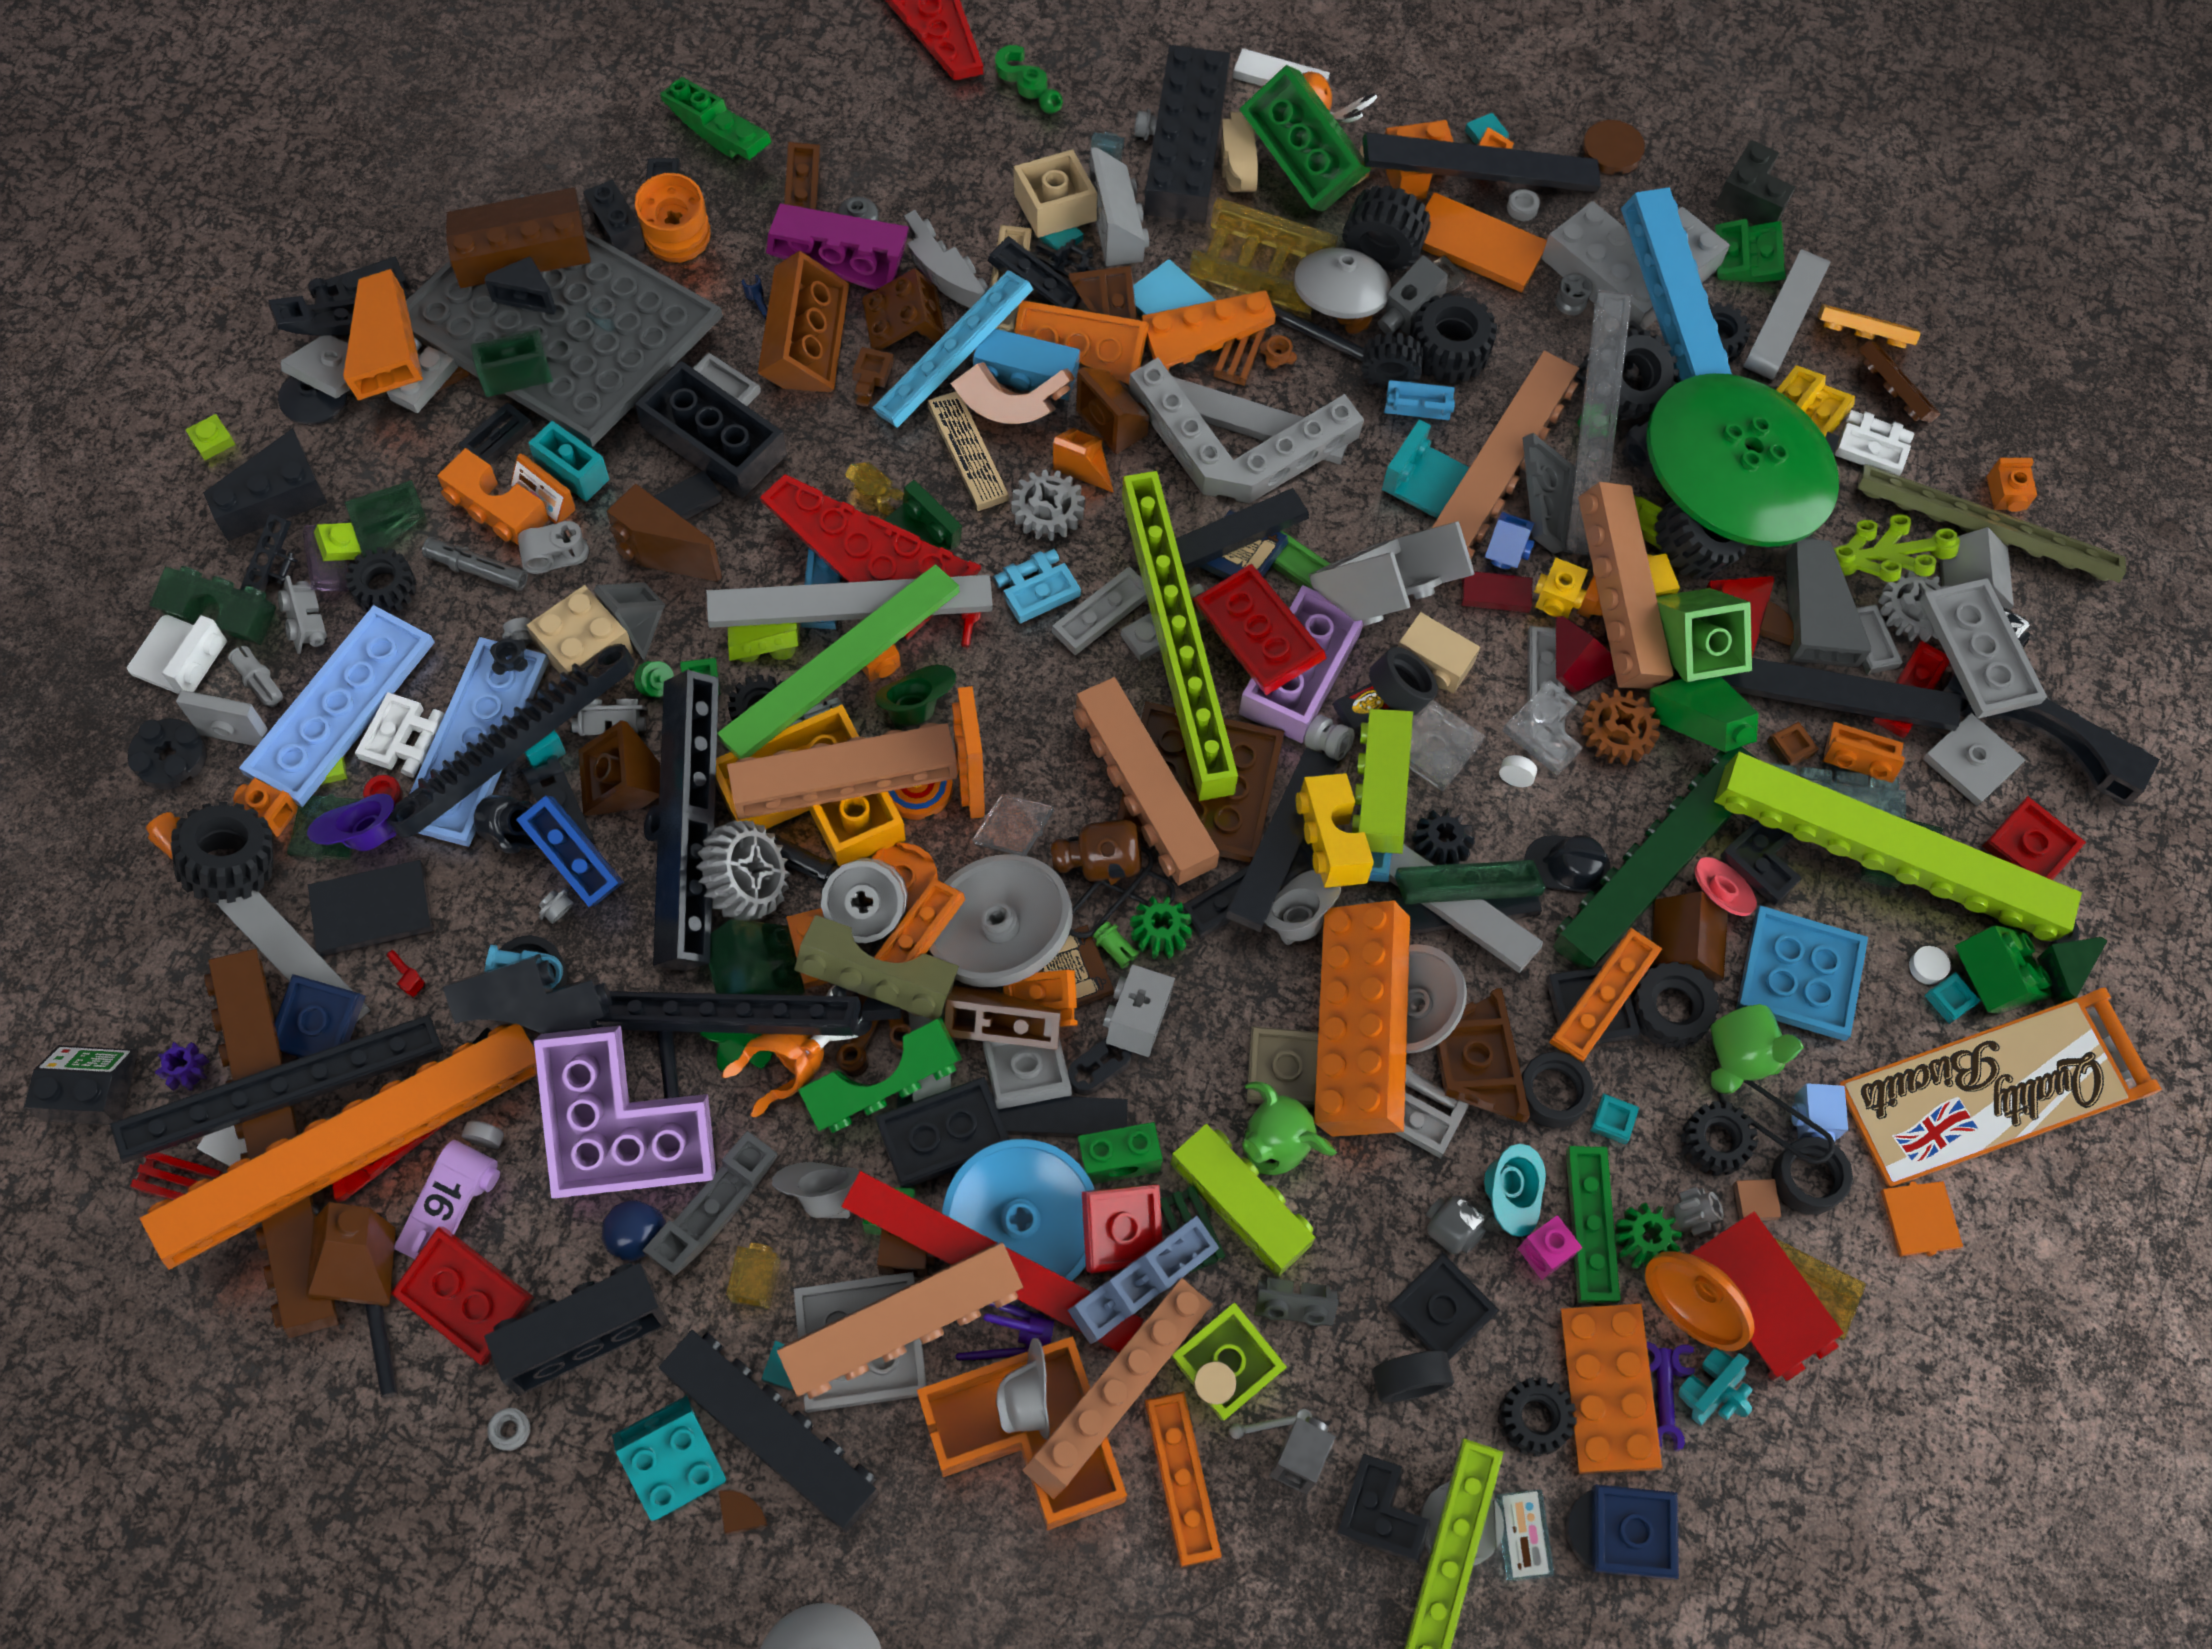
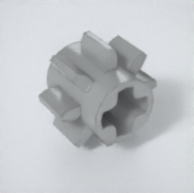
[1674,1187,1724,1237]

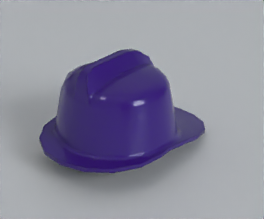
[307,793,396,851]

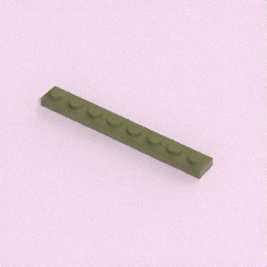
[1857,464,2126,583]

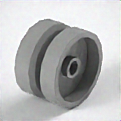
[821,858,908,943]

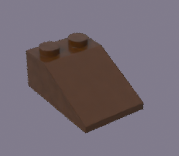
[606,483,722,582]

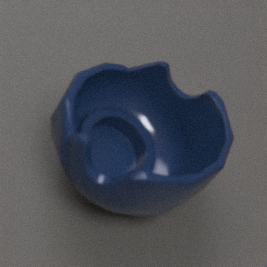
[601,1200,667,1262]

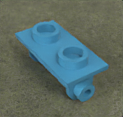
[1384,380,1455,420]

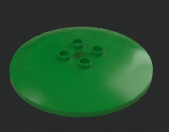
[1647,373,1839,547]

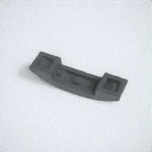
[643,1131,778,1276]

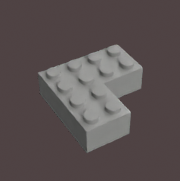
[1541,201,1730,330]

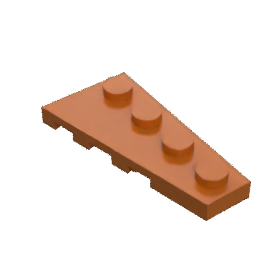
[1141,290,1276,372]
[1014,301,1149,386]

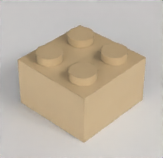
[1014,149,1097,238]
[526,585,634,674]

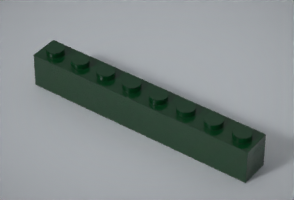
[1553,747,1759,970]

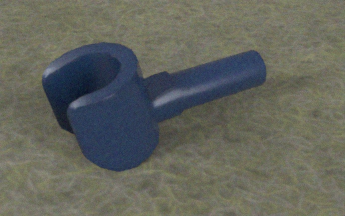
[741,274,768,320]

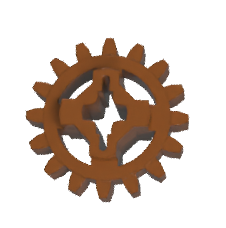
[1581,689,1660,765]

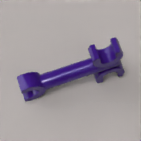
[1647,1342,1695,1451]

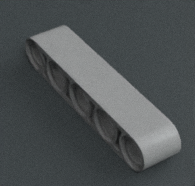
[1743,249,1831,380]

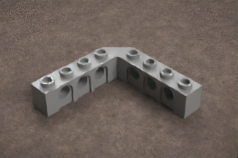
[1129,358,1364,504]

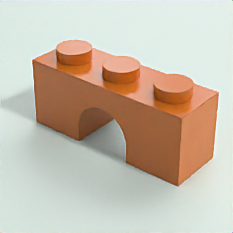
[437,448,549,545]

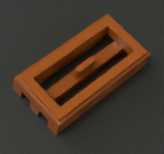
[1214,329,1266,386]

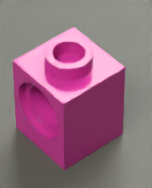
[1517,1215,1583,1280]

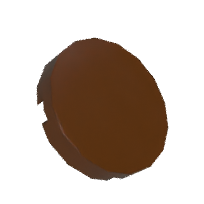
[1582,120,1645,175]

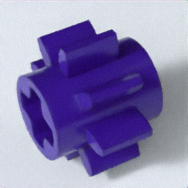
[155,1042,210,1091]

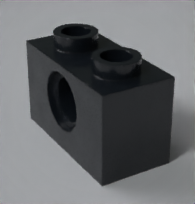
[583,179,646,256]

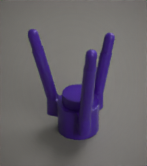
[955,1302,1054,1361]

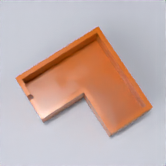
[917,1336,1127,1531]

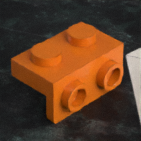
[1822,722,1905,783]

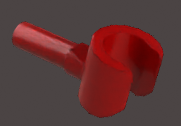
[961,612,981,648]
[386,950,425,997]

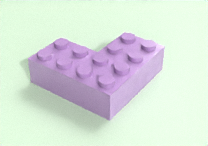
[534,1025,716,1199]

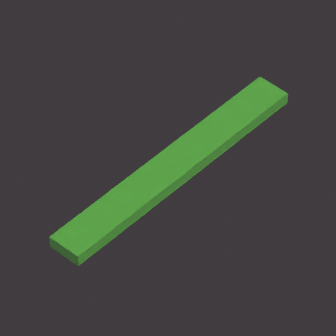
[717,564,960,759]

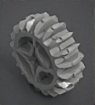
[696,820,791,921]

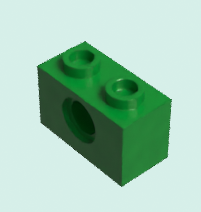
[1077,1122,1163,1184]

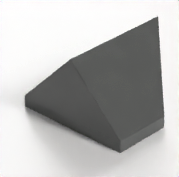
[593,582,666,661]

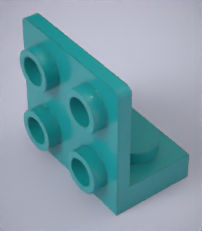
[1381,419,1470,518]
[612,1395,726,1521]

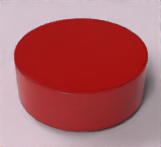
[363,775,403,806]

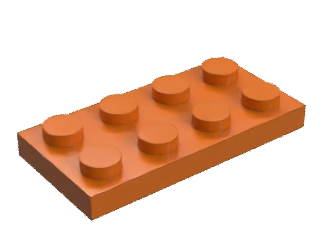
[951,686,985,819]
[1561,1304,1662,1474]

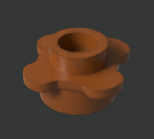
[1260,335,1297,369]

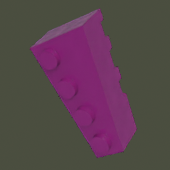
[766,203,909,290]

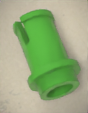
[1092,921,1139,969]

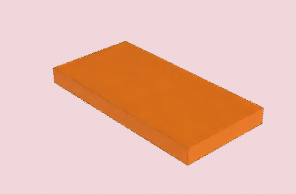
[1421,192,1547,293]

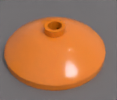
[1645,1251,1754,1351]

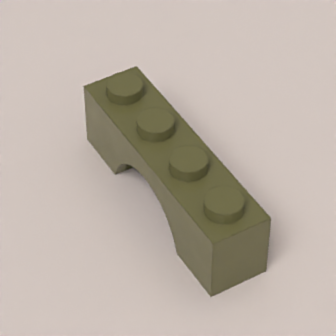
[795,915,959,1020]

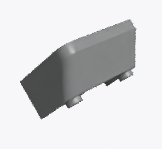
[1309,521,1475,626]

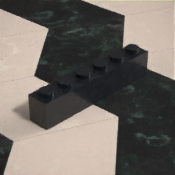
[658,1329,879,1534]

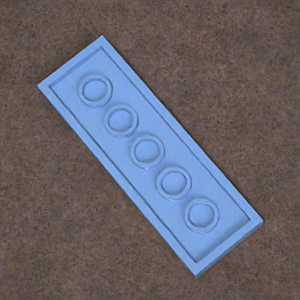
[239,605,434,807]
[408,637,549,847]

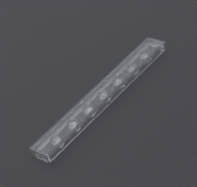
[1565,290,1632,556]

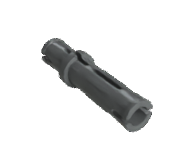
[422,536,528,592]

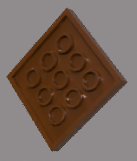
[1116,701,1285,863]

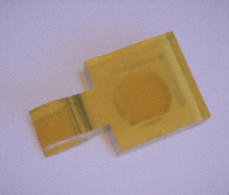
[845,462,904,515]

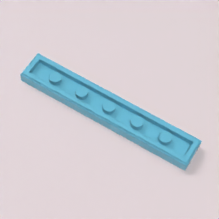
[873,270,1033,428]

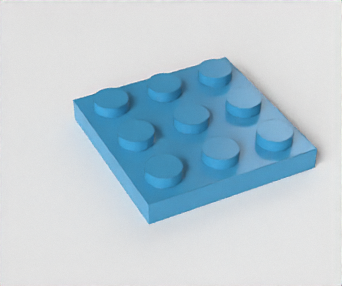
[1736,905,1868,1041]

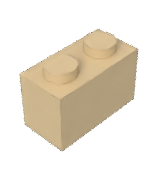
[1398,612,1481,694]

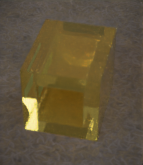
[726,1243,781,1309]

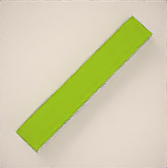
[1404,1438,1504,1649]

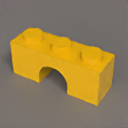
[1296,773,1374,888]

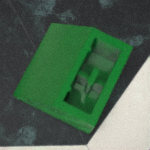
[1954,925,2054,1014]

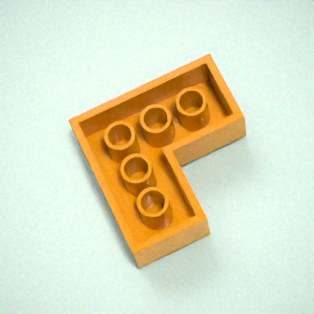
[716,704,906,867]

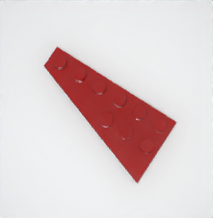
[885,0,984,80]
[760,474,981,641]

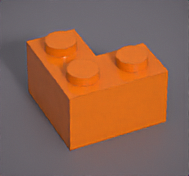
[1385,120,1454,199]

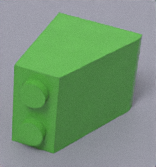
[1656,588,1752,682]

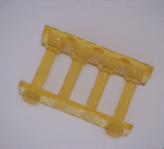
[1189,197,1338,314]

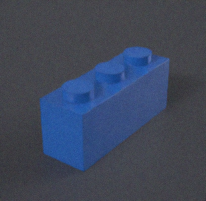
[516,796,624,907]

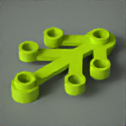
[1834,514,1960,582]

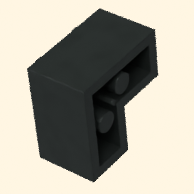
[1715,140,1796,225]

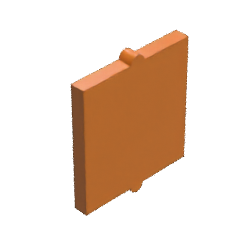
[1881,1181,1964,1257]

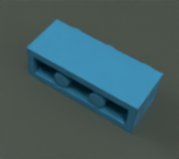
[973,329,1080,400]

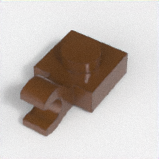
[852,347,894,408]

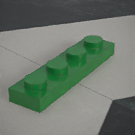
[1566,1146,1621,1304]

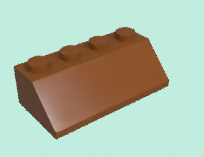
[757,250,850,392]

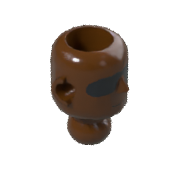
[1051,819,1142,885]

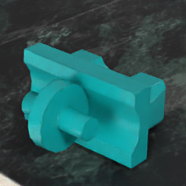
[1678,1348,1752,1426]

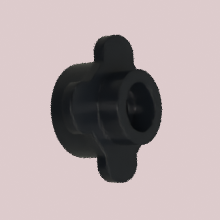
[490,639,528,675]

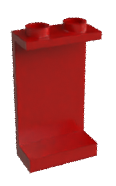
[1690,1211,1844,1382]

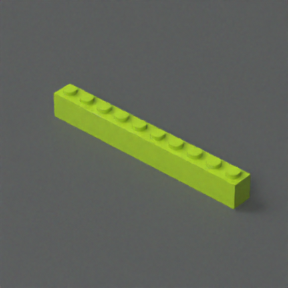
[1122,471,1238,801]
[1714,752,2082,941]

